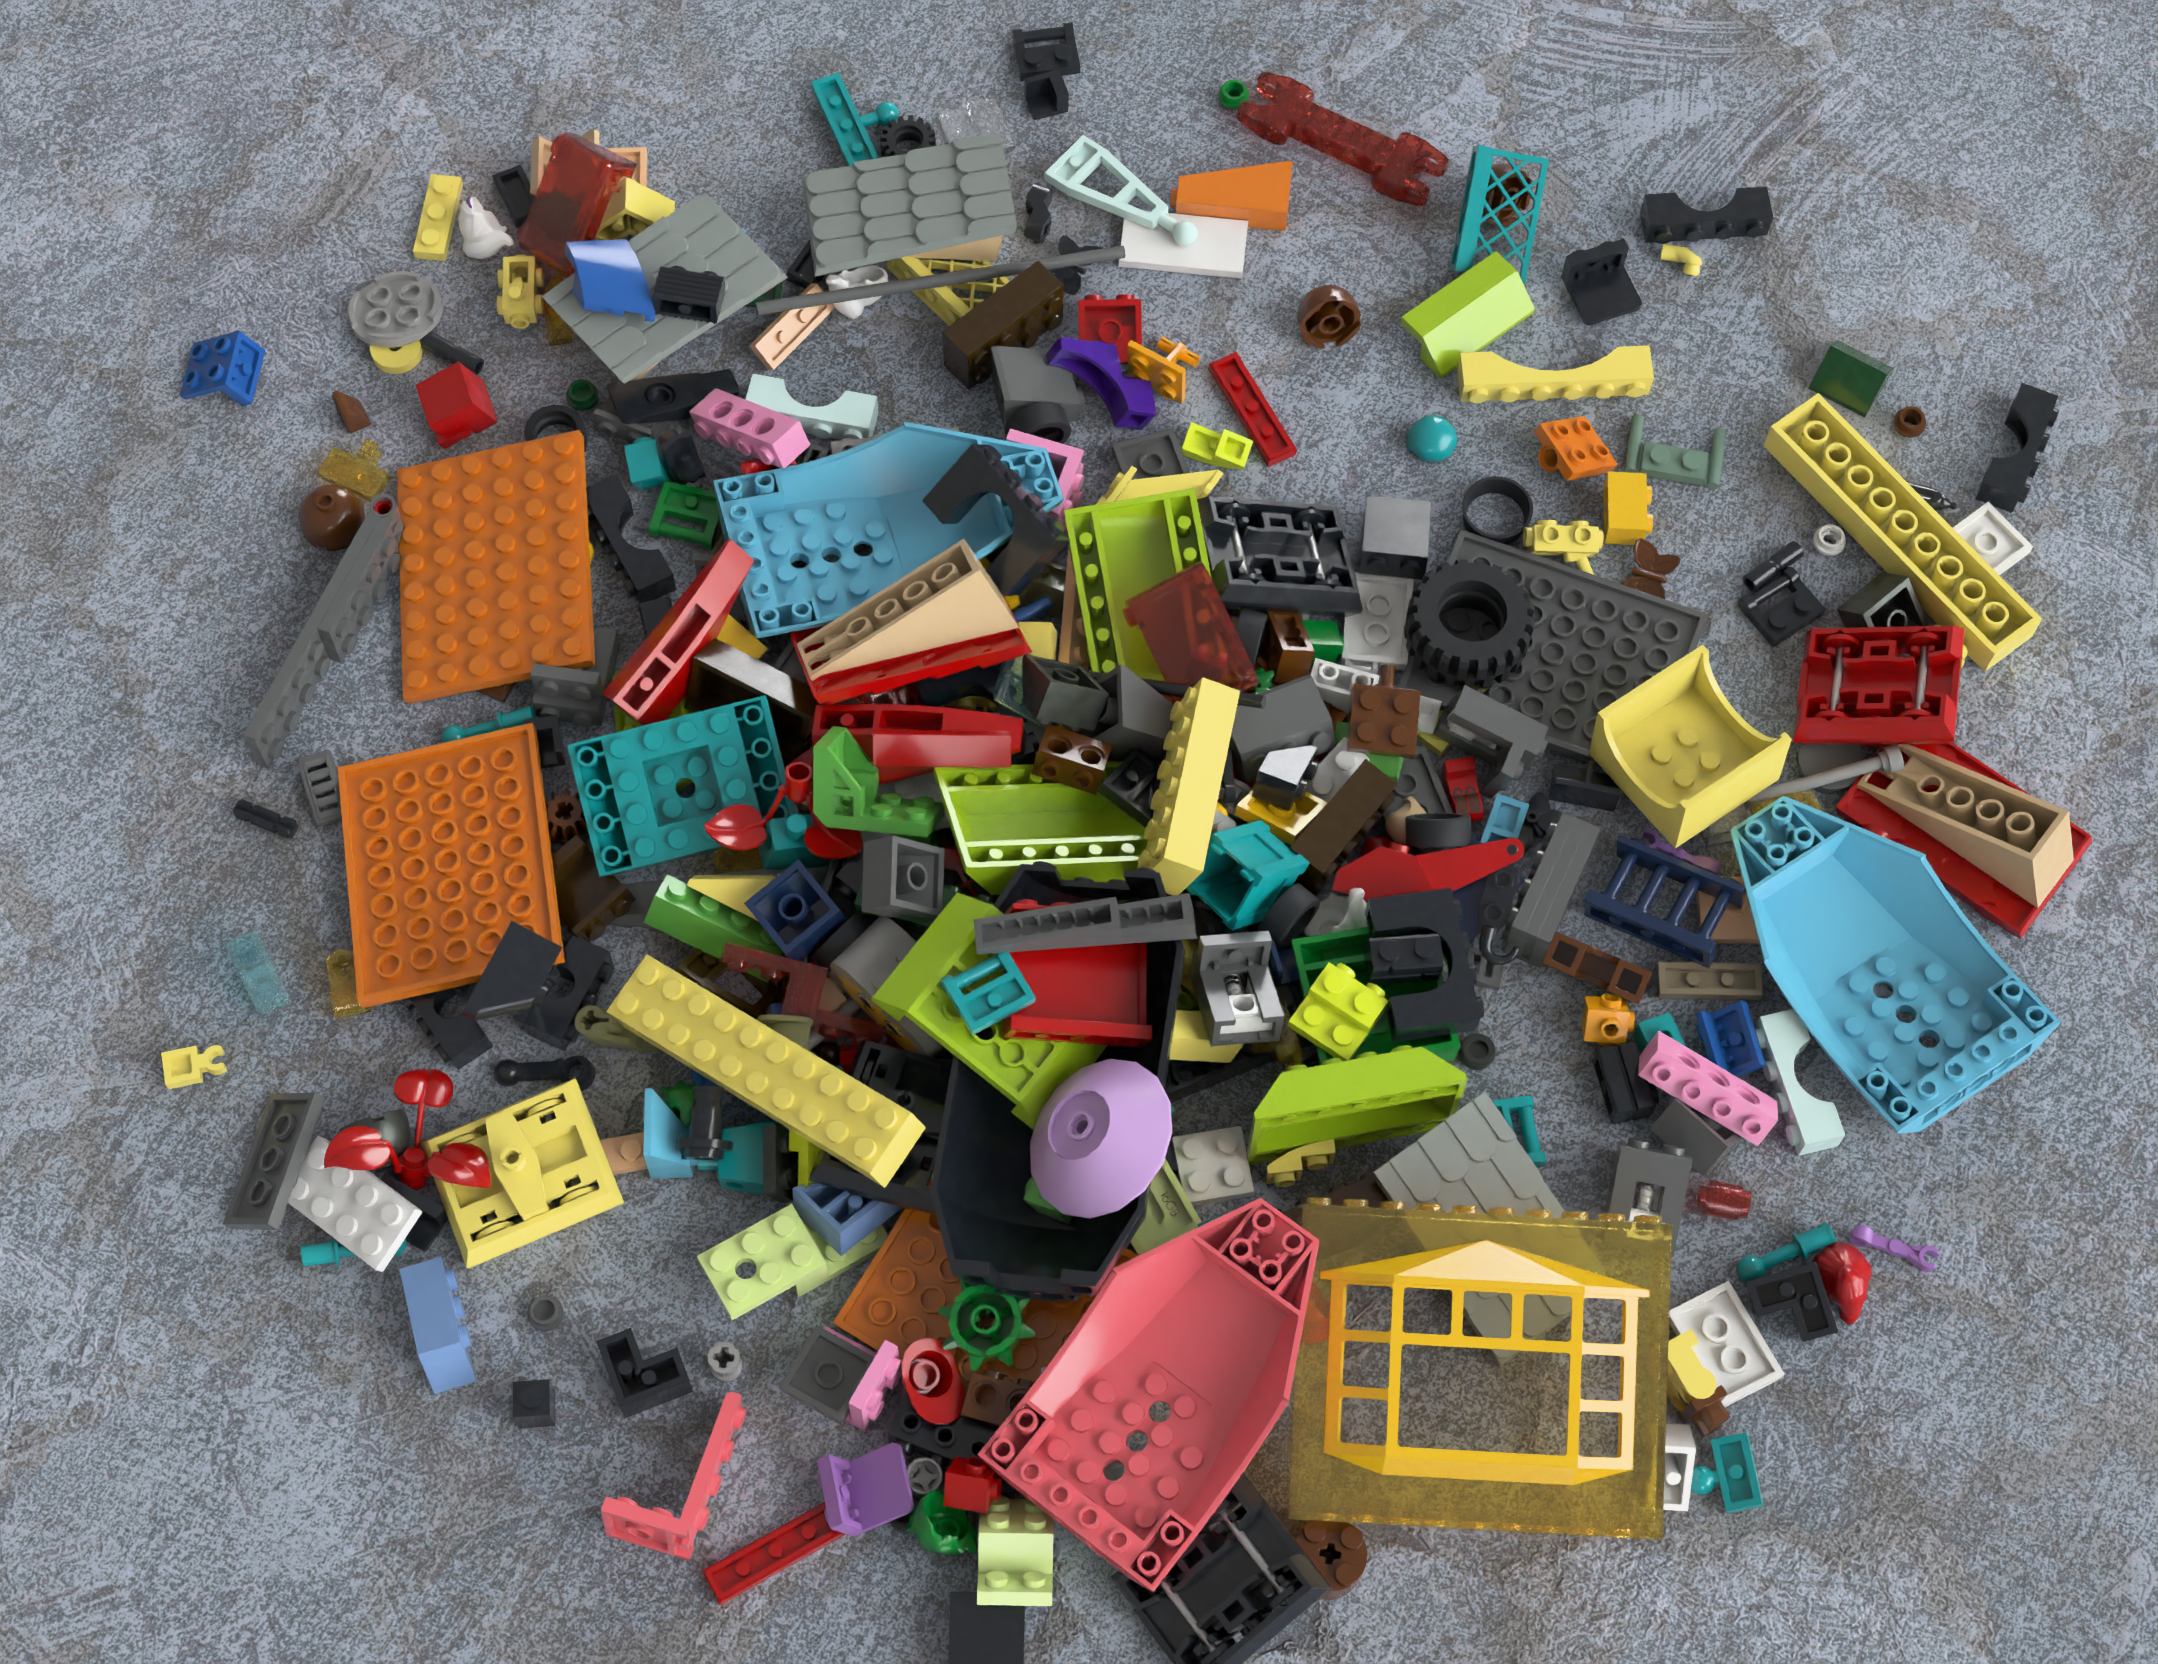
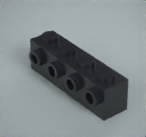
[887,1394,1023,1497]

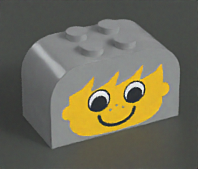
[828,916,948,1059]

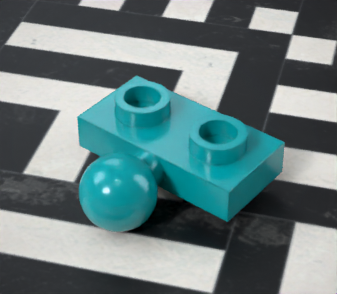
[1691,1432,1764,1514]

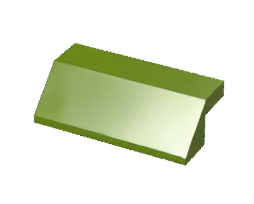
[1401,251,1535,379]

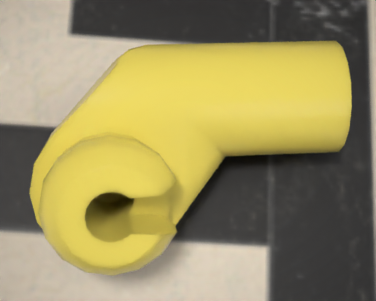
[1660,244,1702,276]

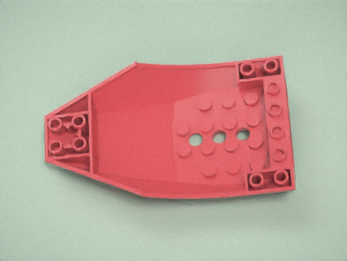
[978,1198,1320,1592]

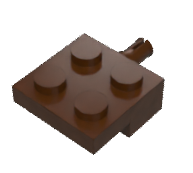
[1347,665,1421,759]

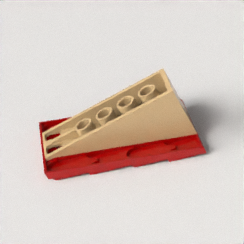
[789,539,1032,705]
[1836,742,2092,939]

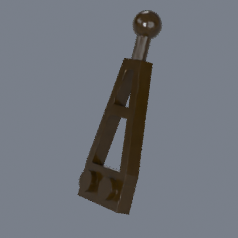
[675,948,841,1067]

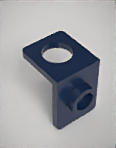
[1268,940,1300,987]

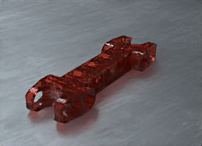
[1237,72,1449,206]

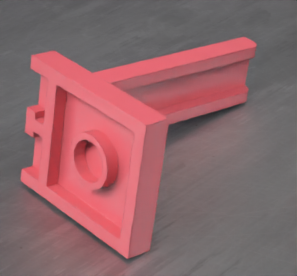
[601,1392,746,1561]

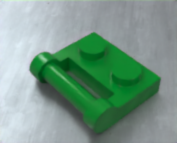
[649,481,720,550]

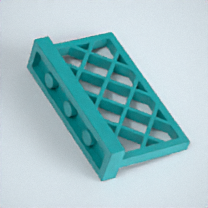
[1449,145,1550,284]

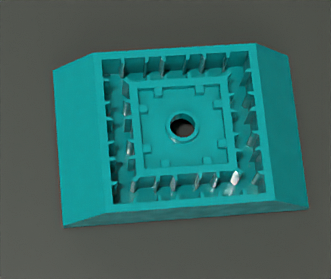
[567,695,796,877]

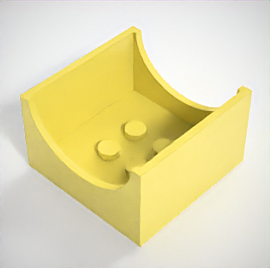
[1589,645,1792,849]

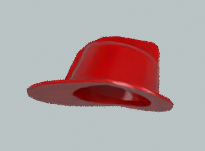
[900,1338,966,1425]

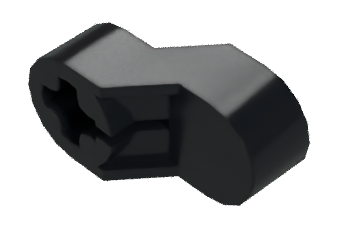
[1024,183,1053,243]

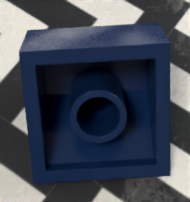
[744,859,848,965]

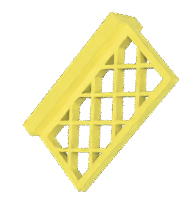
[887,257,1009,326]

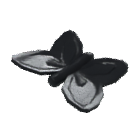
[1049,235,1103,295]
[1518,792,1562,853]

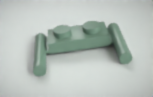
[1624,414,1726,489]

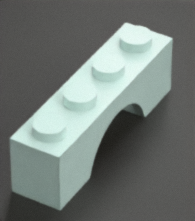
[745,374,879,440]
[1755,1009,1845,1156]

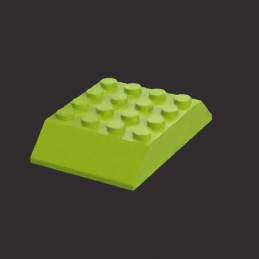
[1064,488,1230,685]
[933,761,1148,895]
[1246,1045,1467,1165]

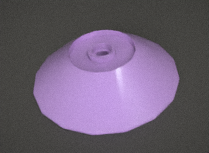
[1030,1059,1172,1219]

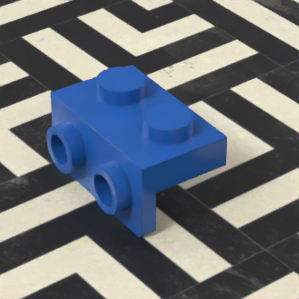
[1695,1000,1766,1078]

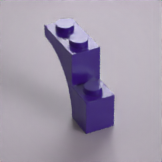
[1046,337,1157,430]

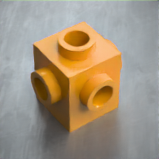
[1581,994,1635,1047]

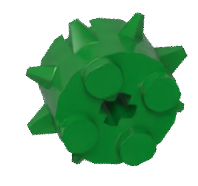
[938,1280,1036,1372]

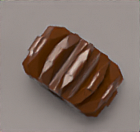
[545,788,589,845]

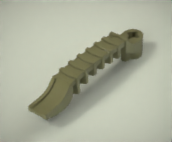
[575,1005,813,1055]

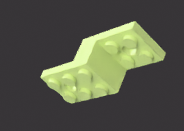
[697,1204,888,1320]

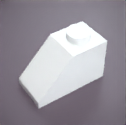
[1650,1423,1696,1511]

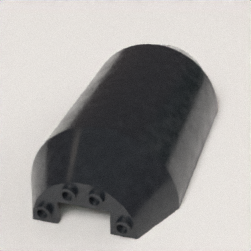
[930,861,1185,1301]

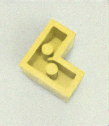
[586,177,675,240]

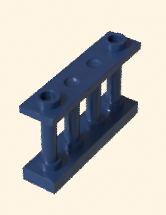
[1584,835,1745,968]

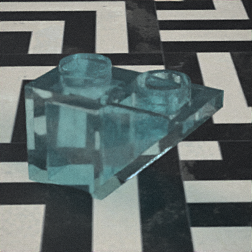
[225,929,292,1016]

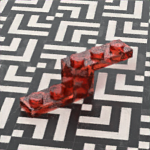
[719,942,886,1045]

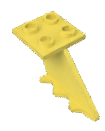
[1097,466,1224,504]

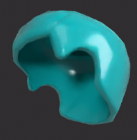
[1406,415,1458,463]

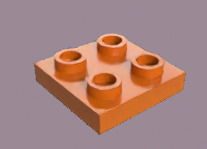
[1534,416,1618,481]

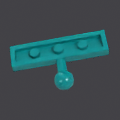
[811,72,899,166]

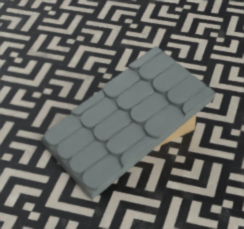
[802,133,1017,276]
[541,193,788,384]
[1372,1091,1607,1368]

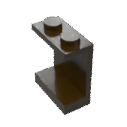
[552,835,636,942]

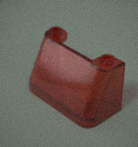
[517,132,637,277]
[1122,561,1259,705]

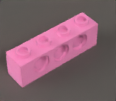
[689,388,810,469]
[1638,1031,1778,1146]

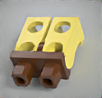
[1648,1329,1730,1438]

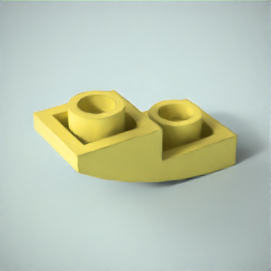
[1265,1139,1336,1187]

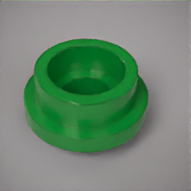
[1218,80,1249,109]

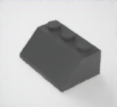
[1229,674,1336,783]

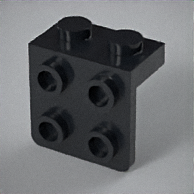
[1561,238,1642,325]

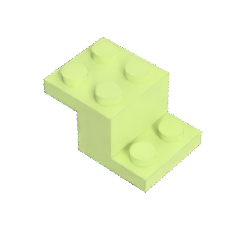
[977,1495,1054,1606]

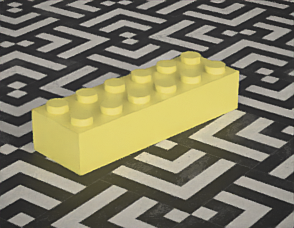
[1137,677,1240,896]

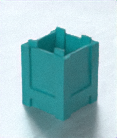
[1185,820,1310,930]

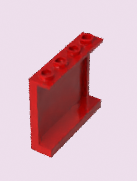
[1003,899,1152,1048]

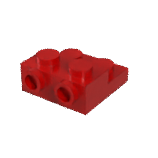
[1078,294,1142,364]

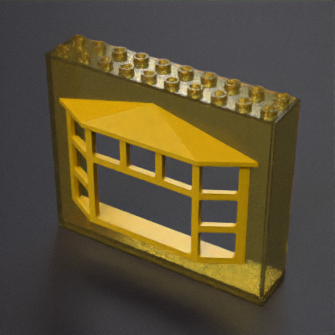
[1284,1197,1672,1540]

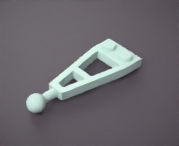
[1044,135,1197,246]

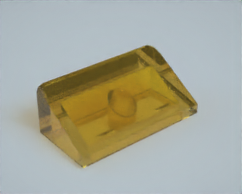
[542,273,573,346]

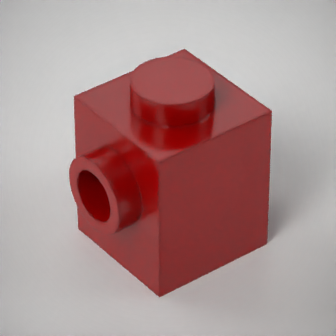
[943,1456,1002,1514]

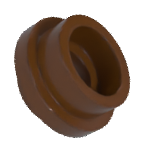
[1893,406,1926,438]

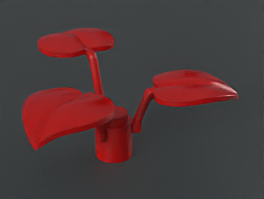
[704,748,863,859]
[324,1068,491,1190]

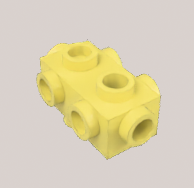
[497,255,544,329]
[1523,520,1604,575]

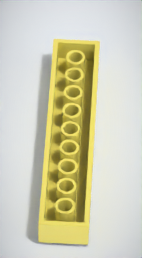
[1764,393,2042,672]
[606,954,926,1188]

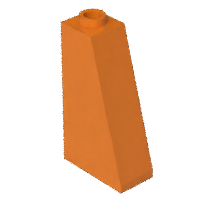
[1170,161,1293,231]

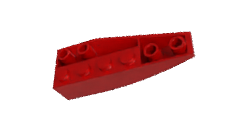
[602,538,754,726]
[812,704,1024,784]

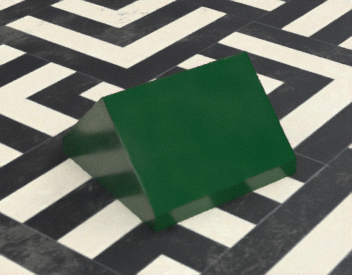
[1808,340,1894,417]

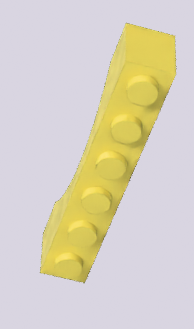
[1457,346,1654,404]

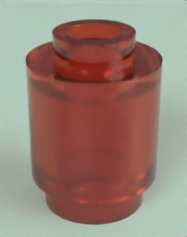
[1697,1180,1751,1221]

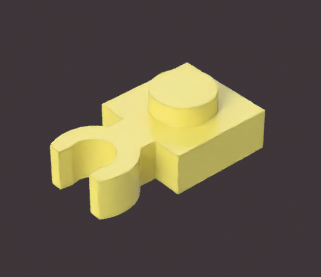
[161,1045,227,1089]

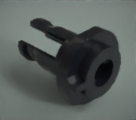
[676,1086,734,1161]

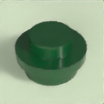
[566,379,599,411]

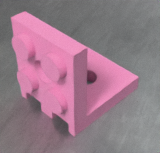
[1006,429,1084,537]
[824,1326,901,1432]

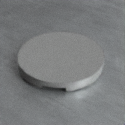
[347,271,443,347]

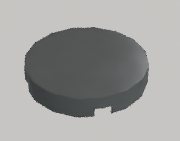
[1796,744,1864,794]

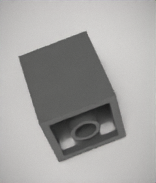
[991,346,1085,434]
[1081,665,1173,764]

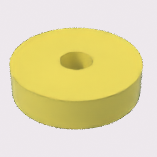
[370,339,423,374]

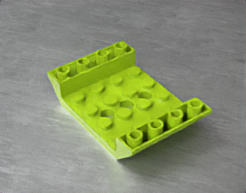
[871,893,1108,1130]

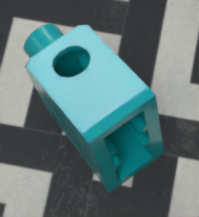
[759,814,828,870]
[698,1121,776,1195]

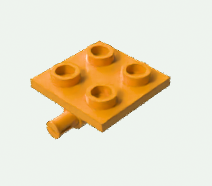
[1127,336,1201,404]

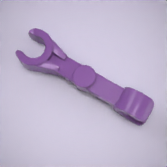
[1643,829,1721,875]
[1849,1225,1940,1272]

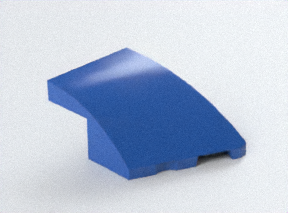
[564,239,656,322]

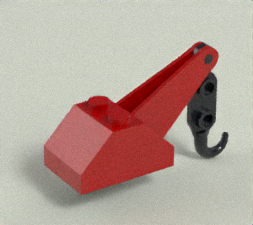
[1332,837,1524,965]

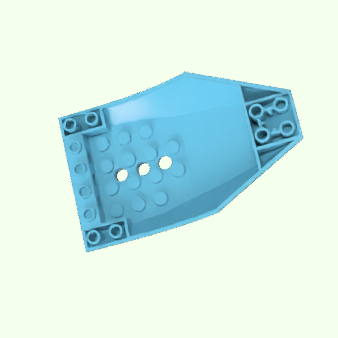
[713,422,1064,639]
[1730,795,2061,1134]

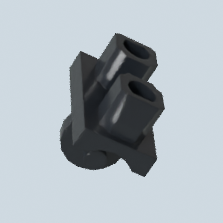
[658,429,706,485]

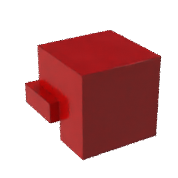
[415,361,498,449]

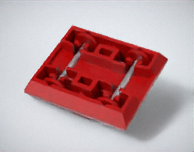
[1793,626,1965,747]

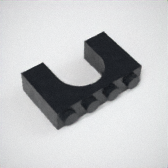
[922,444,1070,596]
[915,662,1039,765]
[1365,888,1484,1042]

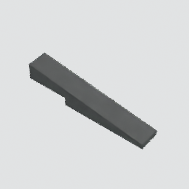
[974,893,1197,954]

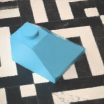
[643,1088,698,1179]

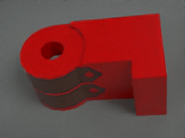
[1441,757,1483,823]

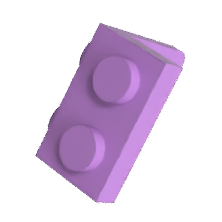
[817,1443,914,1537]

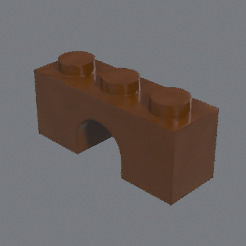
[1542,931,1652,1004]

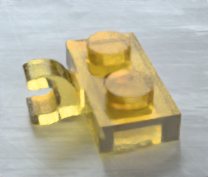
[317,439,391,502]

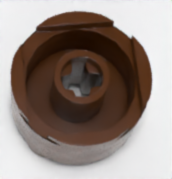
[1296,1517,1367,1600]

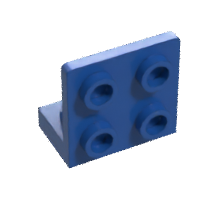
[180,330,265,406]

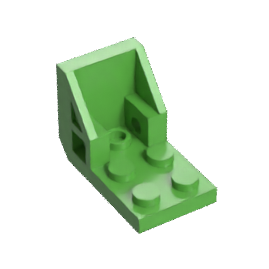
[813,726,945,837]

